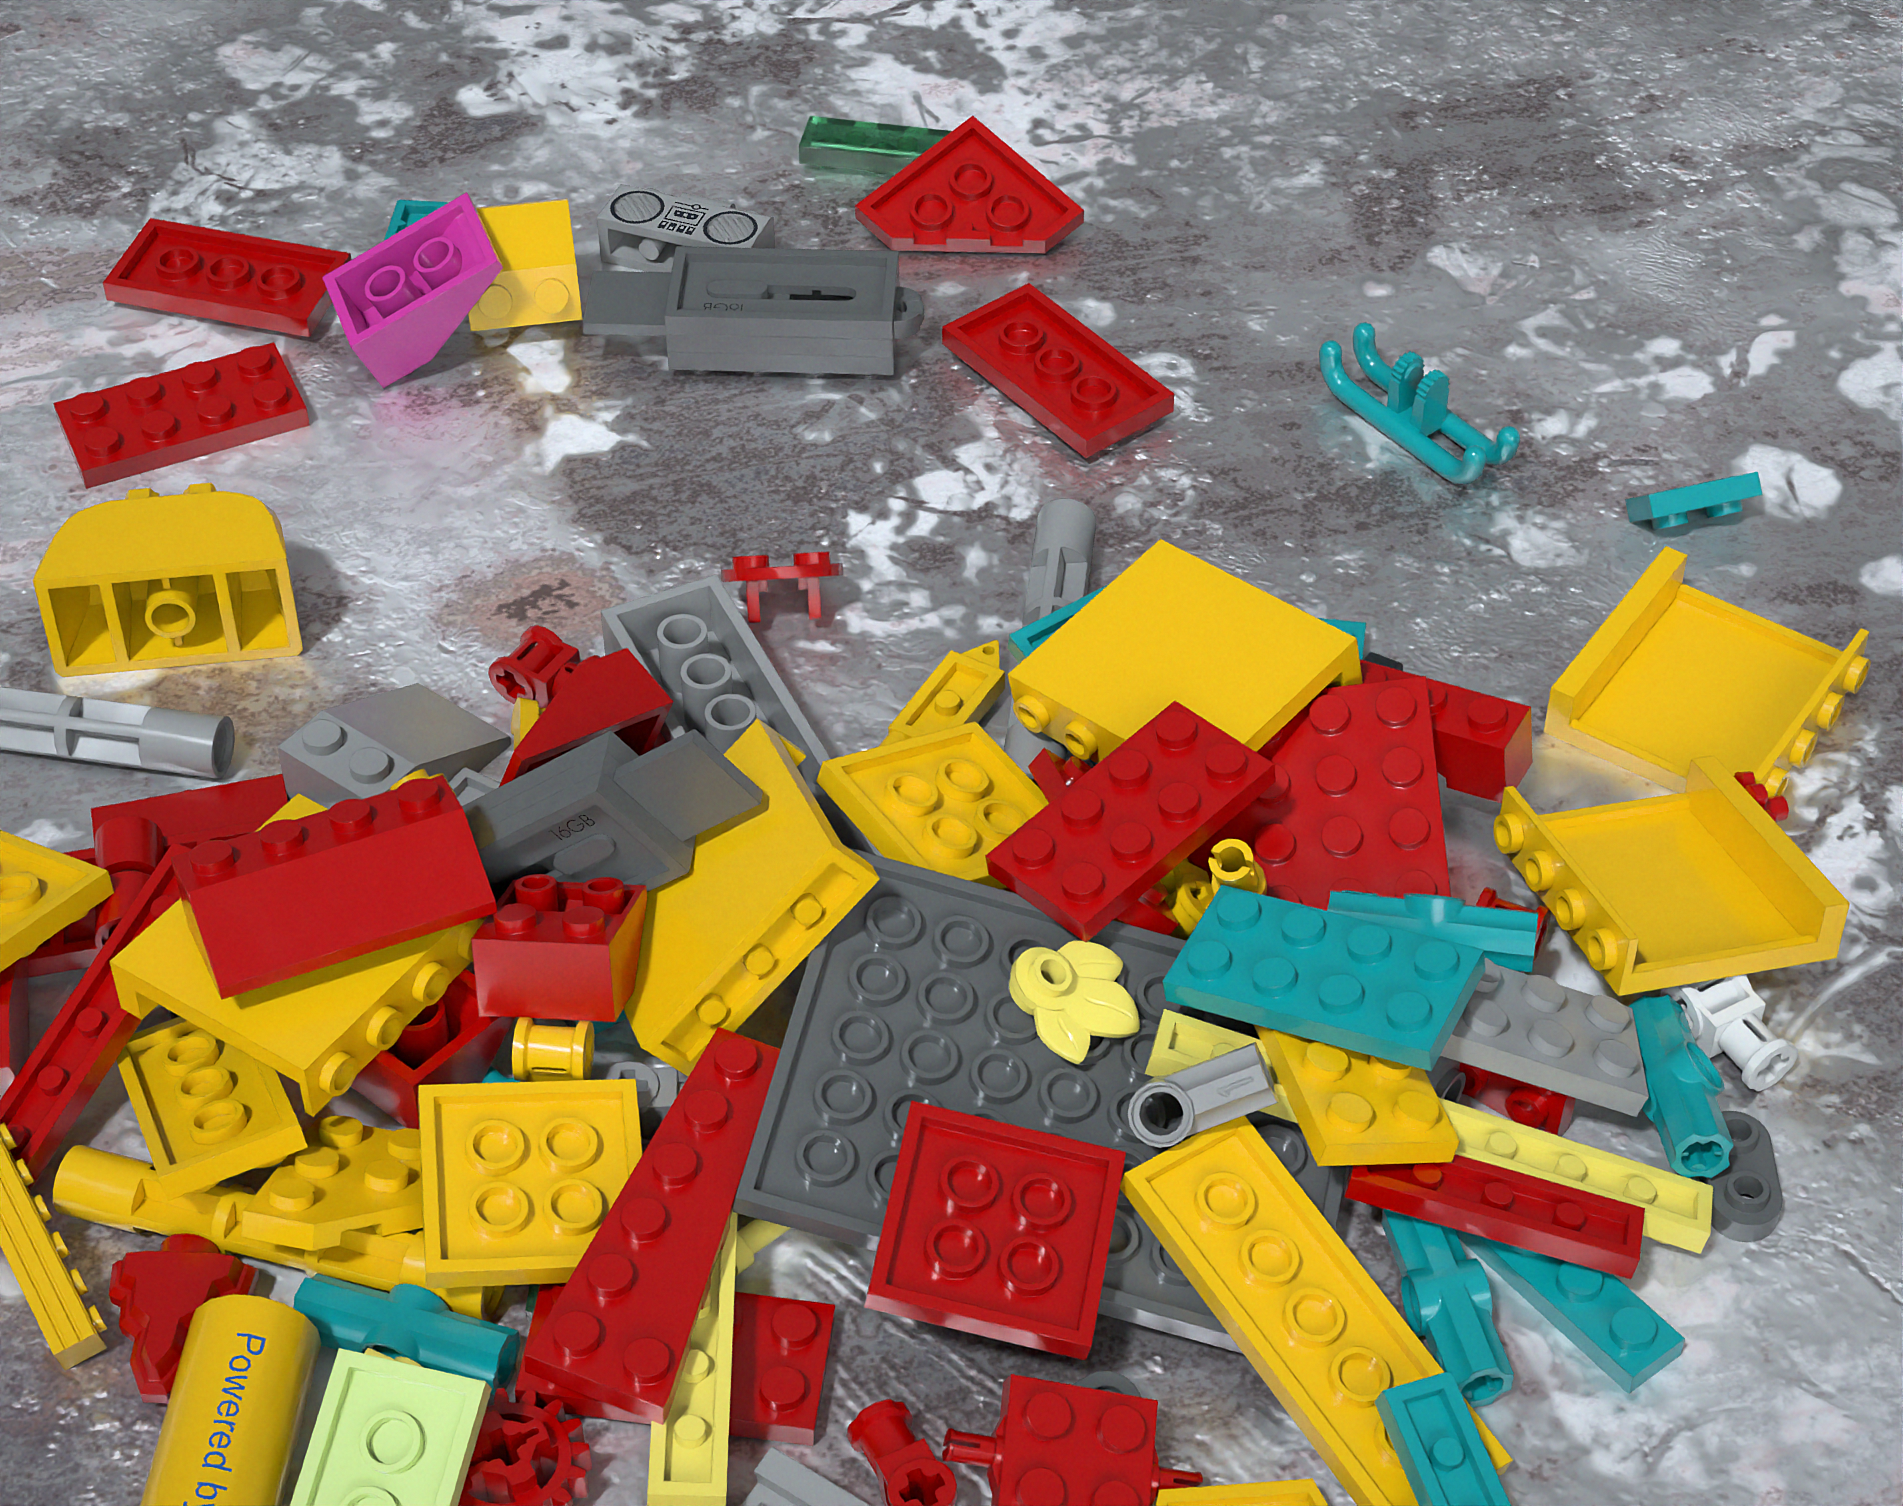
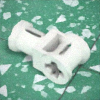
[1661,974,1798,1091]

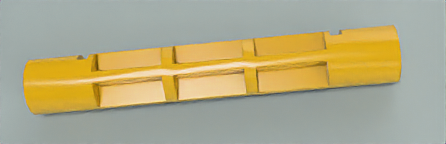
[53,1145,506,1321]

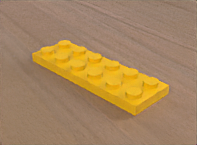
[1120,1115,1513,1506]

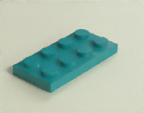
[1162,885,1486,1072]

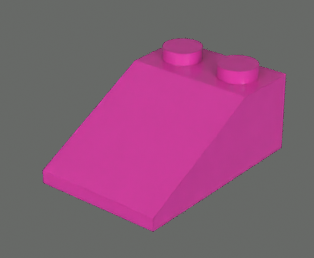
[322,192,503,388]

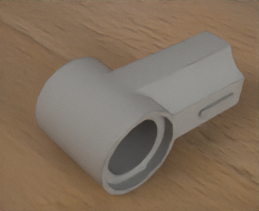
[1128,1042,1279,1148]

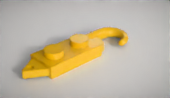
[878,640,1005,747]

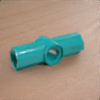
[1327,890,1538,972]
[1628,995,1734,1178]
[1381,1209,1514,1408]
[293,1274,521,1395]

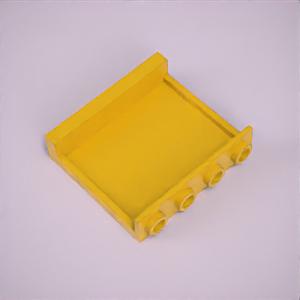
[1007,539,1363,764]
[1543,546,1871,797]
[623,718,880,1077]
[1493,755,1850,996]
[109,793,487,1117]

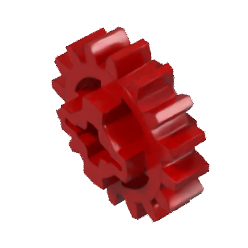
[458,1388,593,1506]

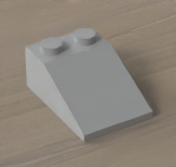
[277,683,511,809]

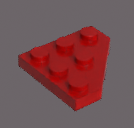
[855,115,1084,253]

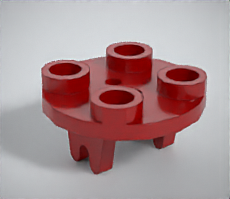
[721,551,843,623]

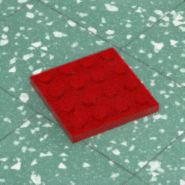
[1187,676,1452,911]

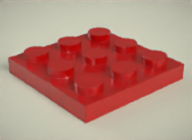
[864,1100,1126,1360]

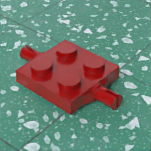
[942,1374,1203,1506]

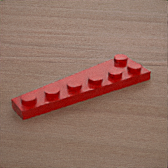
[524,1027,781,1425]

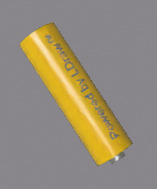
[139,1294,321,1506]

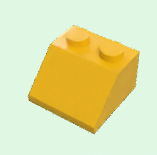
[468,198,583,331]

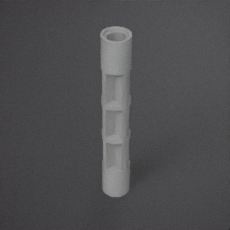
[1004,498,1096,790]
[0,687,235,778]

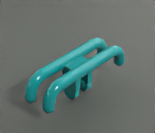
[1319,322,1520,484]

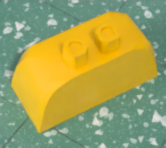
[33,483,303,677]

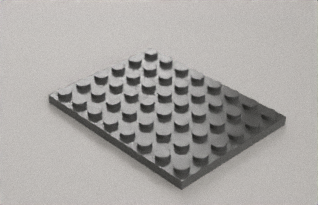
[733,847,1347,1353]

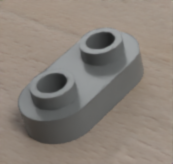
[1699,1111,1783,1242]

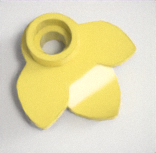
[1009,940,1140,1065]

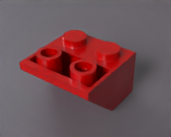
[471,874,647,1022]

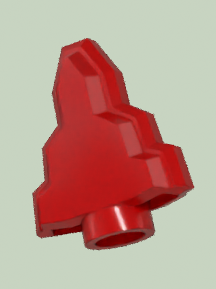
[109,1233,259,1403]

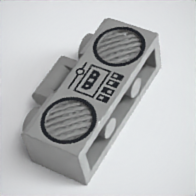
[597,184,775,272]

